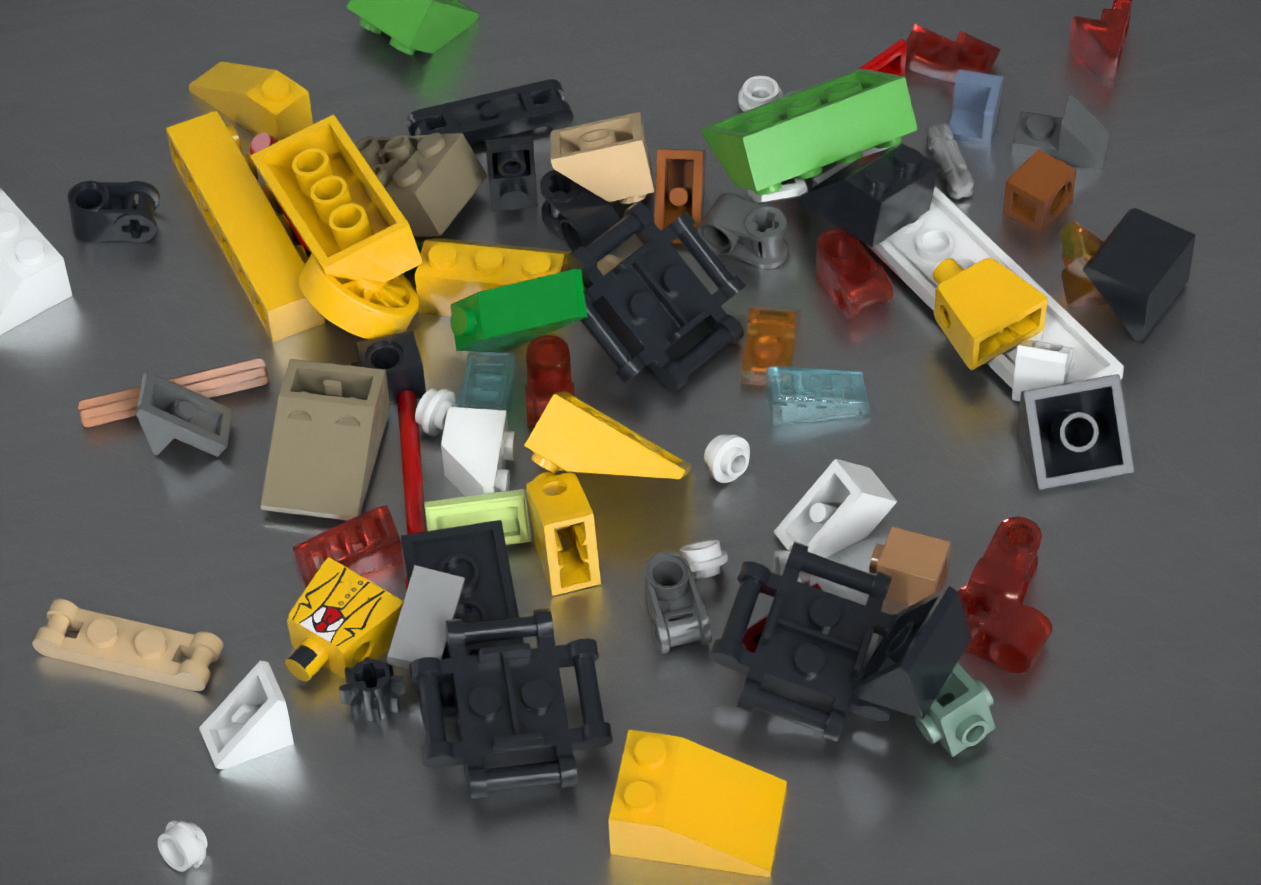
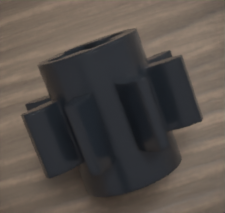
[339,657,406,724]

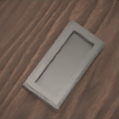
[387,565,465,669]

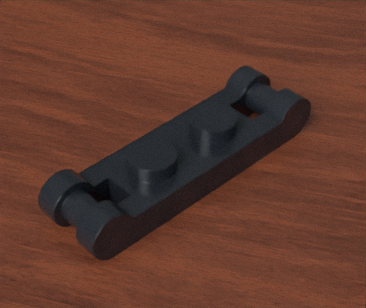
[406,79,574,144]

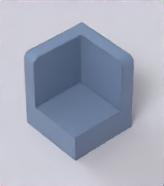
[948,69,1003,146]

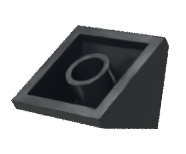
[1082,208,1196,342]
[1016,374,1134,490]
[850,585,972,719]

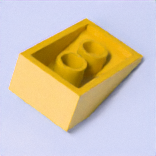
[524,391,692,479]
[608,729,787,878]

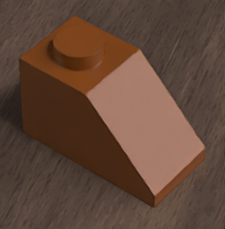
[654,148,706,244]

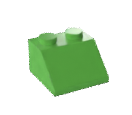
[346,0,480,55]

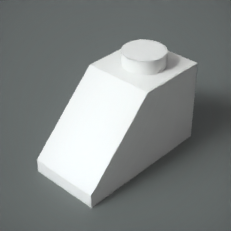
[774,459,897,558]

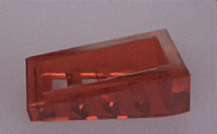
[292,505,404,588]

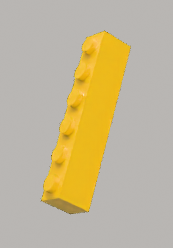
[166,110,325,343]

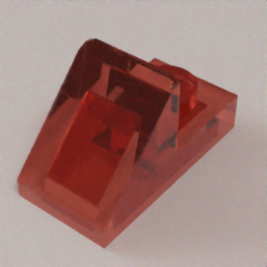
[1069,0,1133,87]

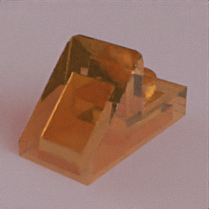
[1060,221,1108,307]
[741,305,801,388]

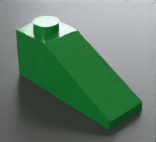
[451,269,587,353]

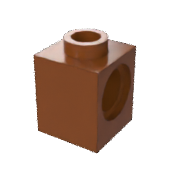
[1003,149,1076,234]

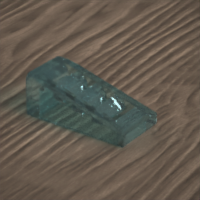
[457,352,517,425]
[766,366,870,426]

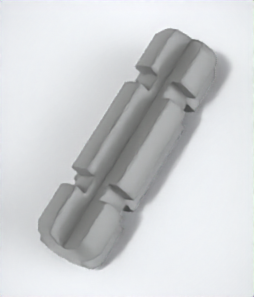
[926,123,974,200]

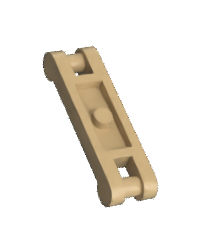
[32,599,224,691]

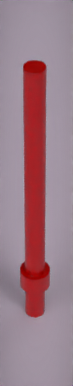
[397,390,427,592]

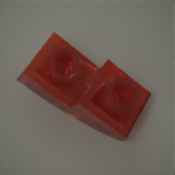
[905,24,1001,82]

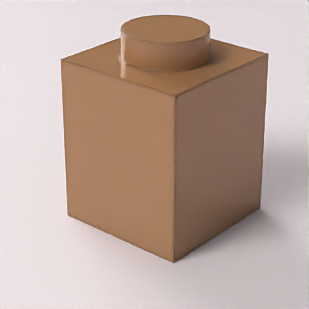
[869,526,951,605]

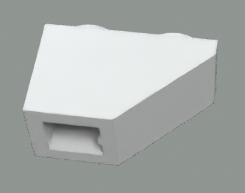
[441,407,517,497]

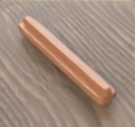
[78,357,269,428]

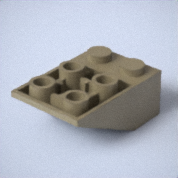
[355,133,488,237]
[260,359,391,522]

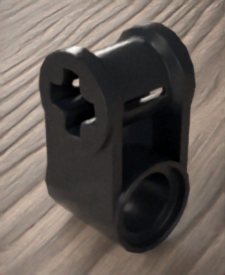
[540,170,620,251]
[67,181,160,243]

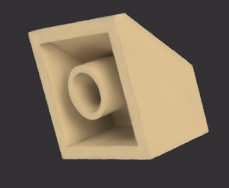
[551,112,654,204]

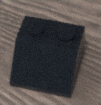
[799,143,940,248]

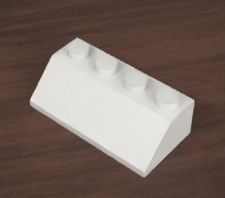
[0,188,73,335]

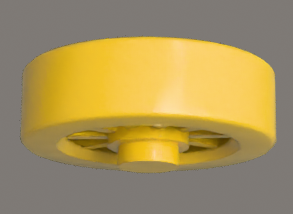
[299,254,419,340]

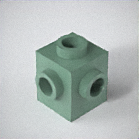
[915,662,996,757]

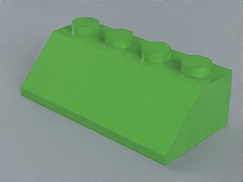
[701,68,918,195]

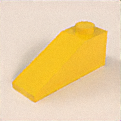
[189,61,313,141]

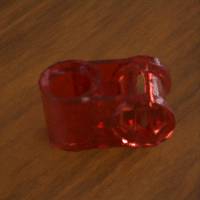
[815,228,893,320]
[525,335,575,428]
[965,516,1042,619]
[958,584,1053,675]

